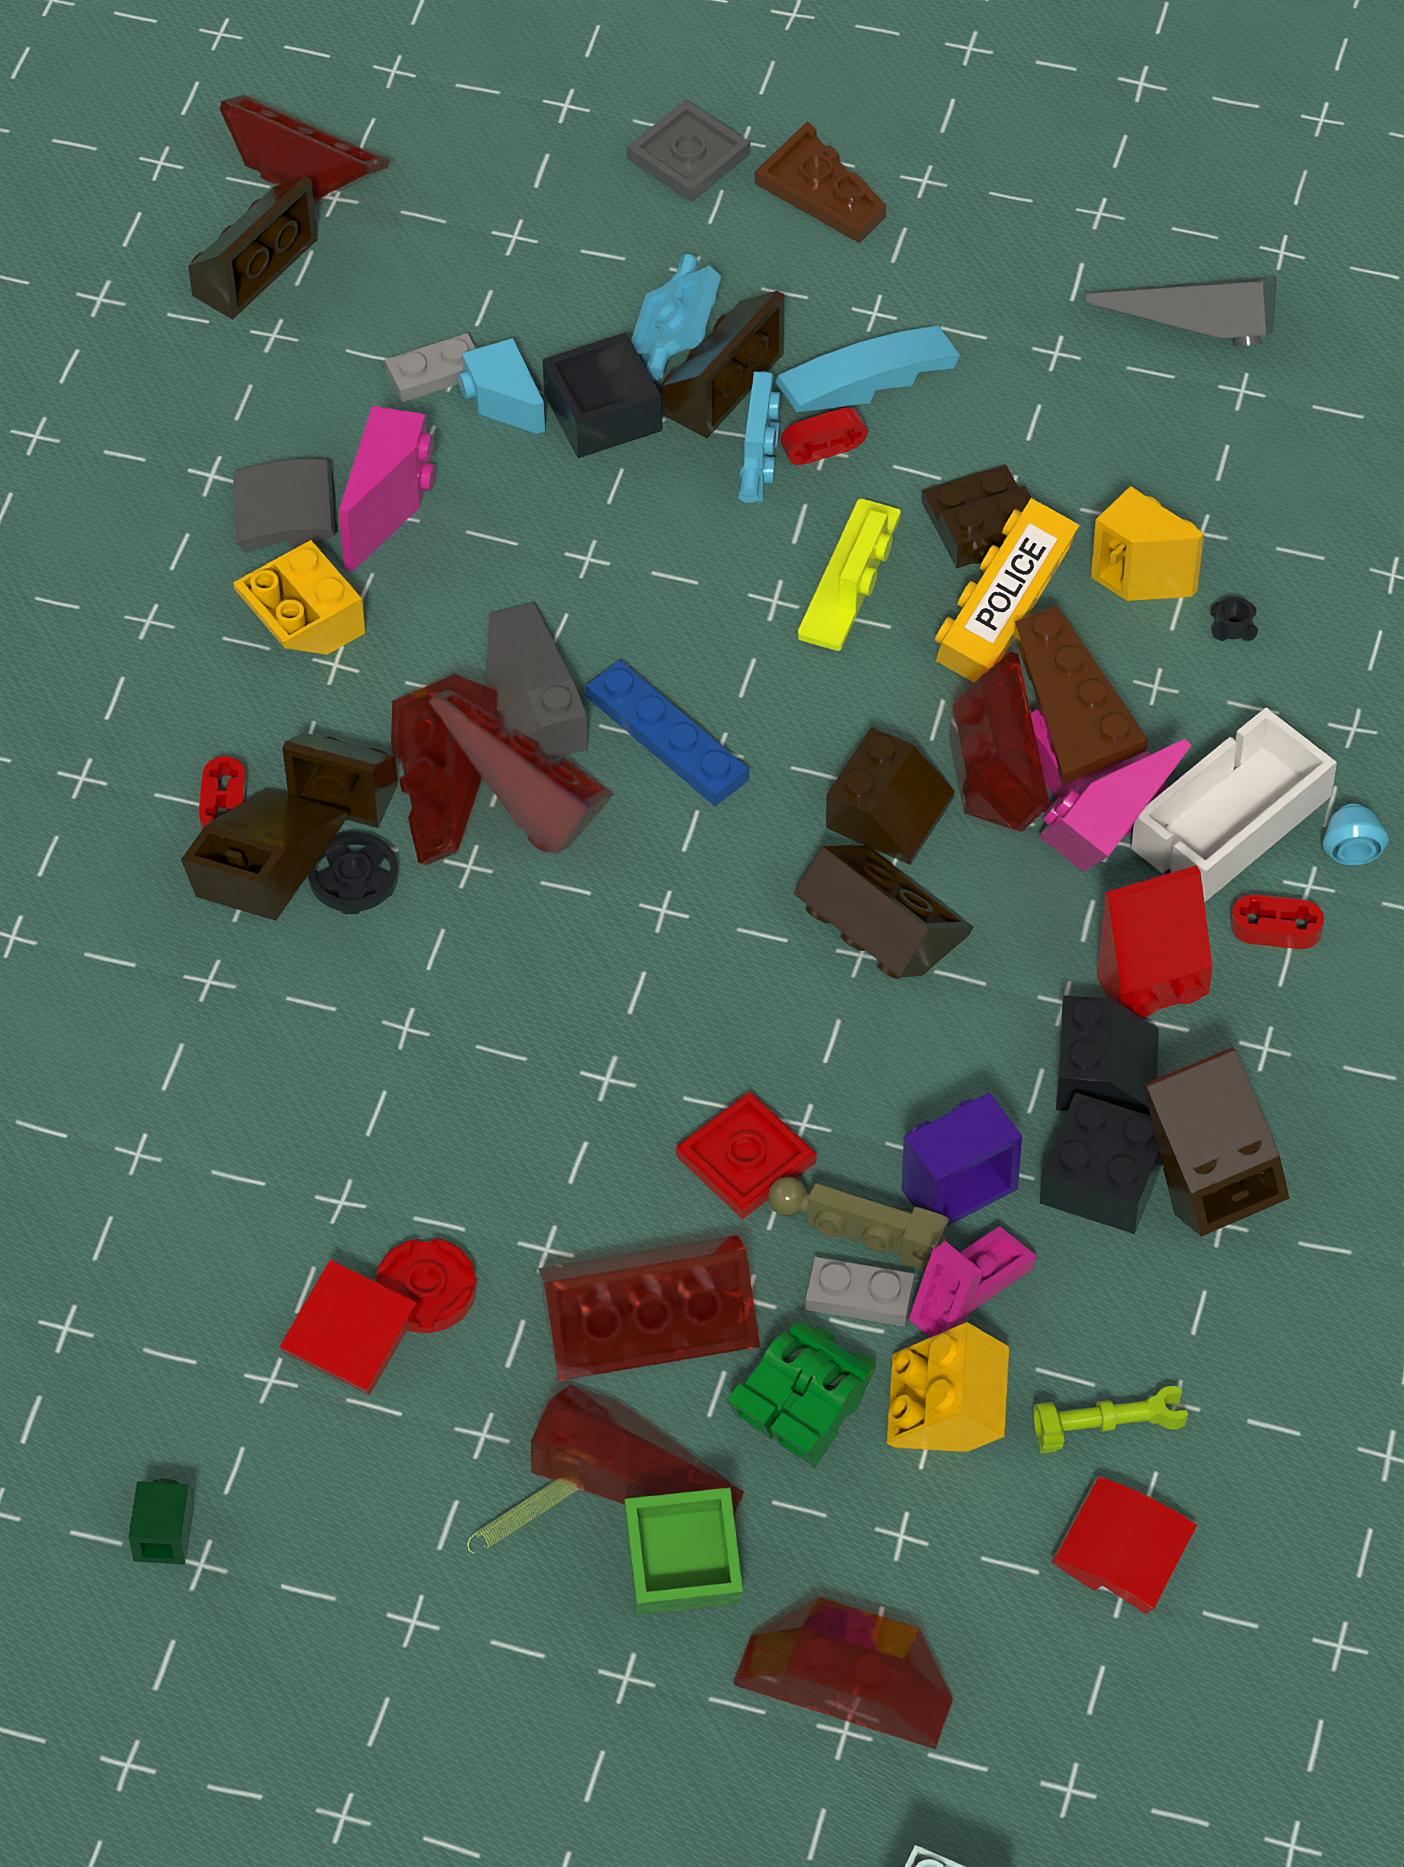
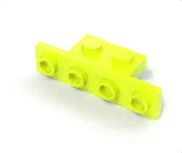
[798,499,901,651]

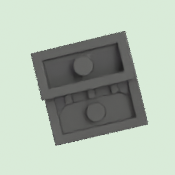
[233,459,335,553]

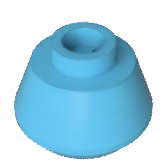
[1323,804,1389,865]

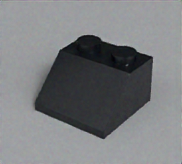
[1056,995,1159,1116]

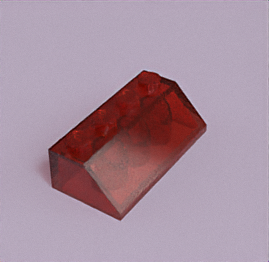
[538,1235,760,1381]

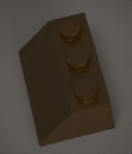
[188,176,317,320]
[661,291,784,439]
[793,845,974,979]

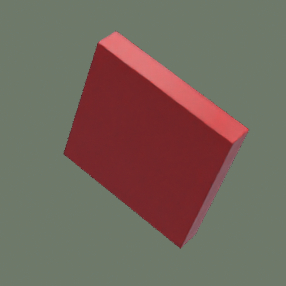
[676,1091,817,1220]
[279,1260,420,1395]

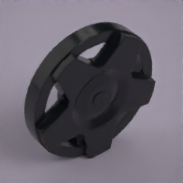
[308,832,398,914]

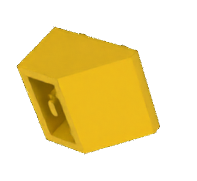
[1091,486,1204,601]
[233,540,366,655]
[886,1322,1009,1452]

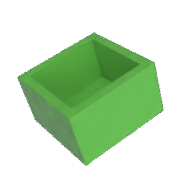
[623,1488,743,1615]

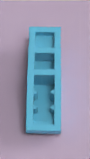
[775,325,960,412]

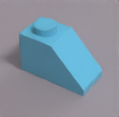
[457,338,545,434]

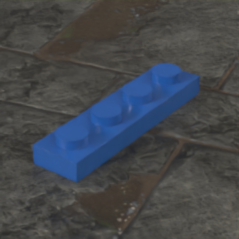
[586,660,749,806]

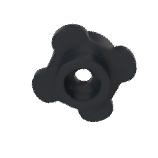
[1210,597,1258,641]

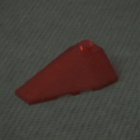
[391,674,497,866]
[429,688,614,855]
[531,1384,744,1517]

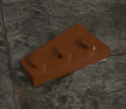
[755,121,886,243]

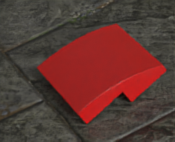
[1051,1477,1197,1614]

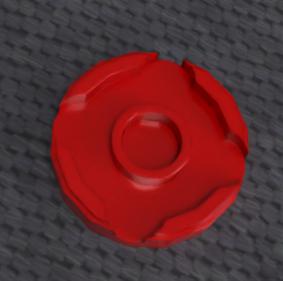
[376,1238,477,1333]

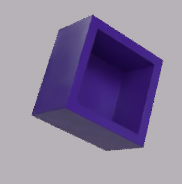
[901,1092,1022,1226]

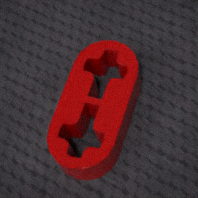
[780,407,868,465]
[198,756,247,830]
[1230,895,1324,949]

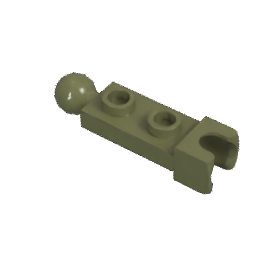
[768,1177,949,1271]

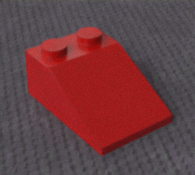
[1097,865,1213,1018]

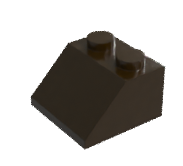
[826,727,955,865]
[282,733,398,828]

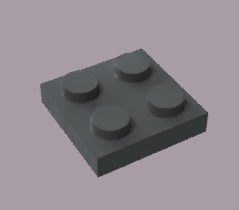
[627,100,750,202]

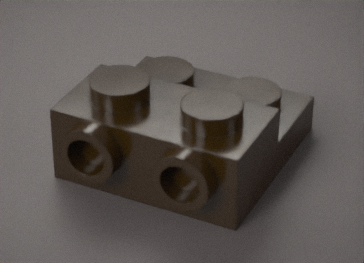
[921,465,1031,568]

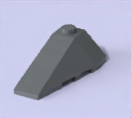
[1086,277,1277,346]
[484,602,588,773]

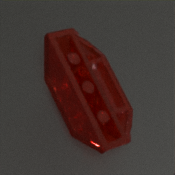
[220,95,390,201]
[949,652,1050,832]
[734,1597,953,1750]

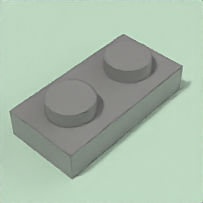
[384,333,476,403]
[805,1257,915,1327]

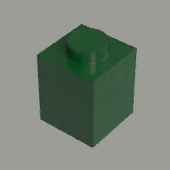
[128,1478,194,1565]

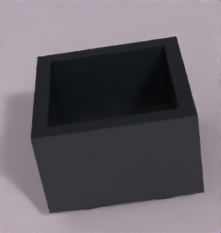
[542,332,662,458]
[1040,1092,1162,1234]

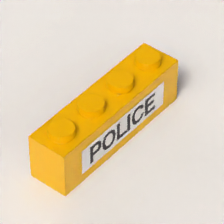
[935,498,1080,688]

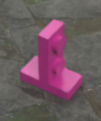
[908,1226,1037,1338]

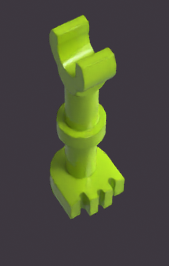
[1033,1386,1188,1454]

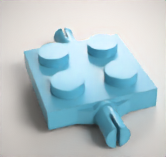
[631,254,721,380]
[738,371,780,503]

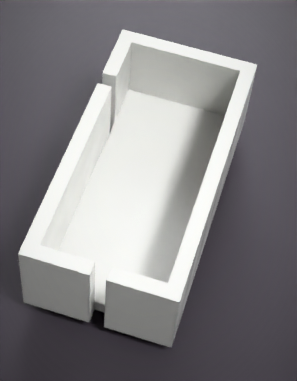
[1131,708,1337,902]

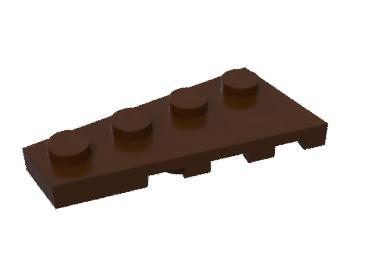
[1014,605,1148,785]

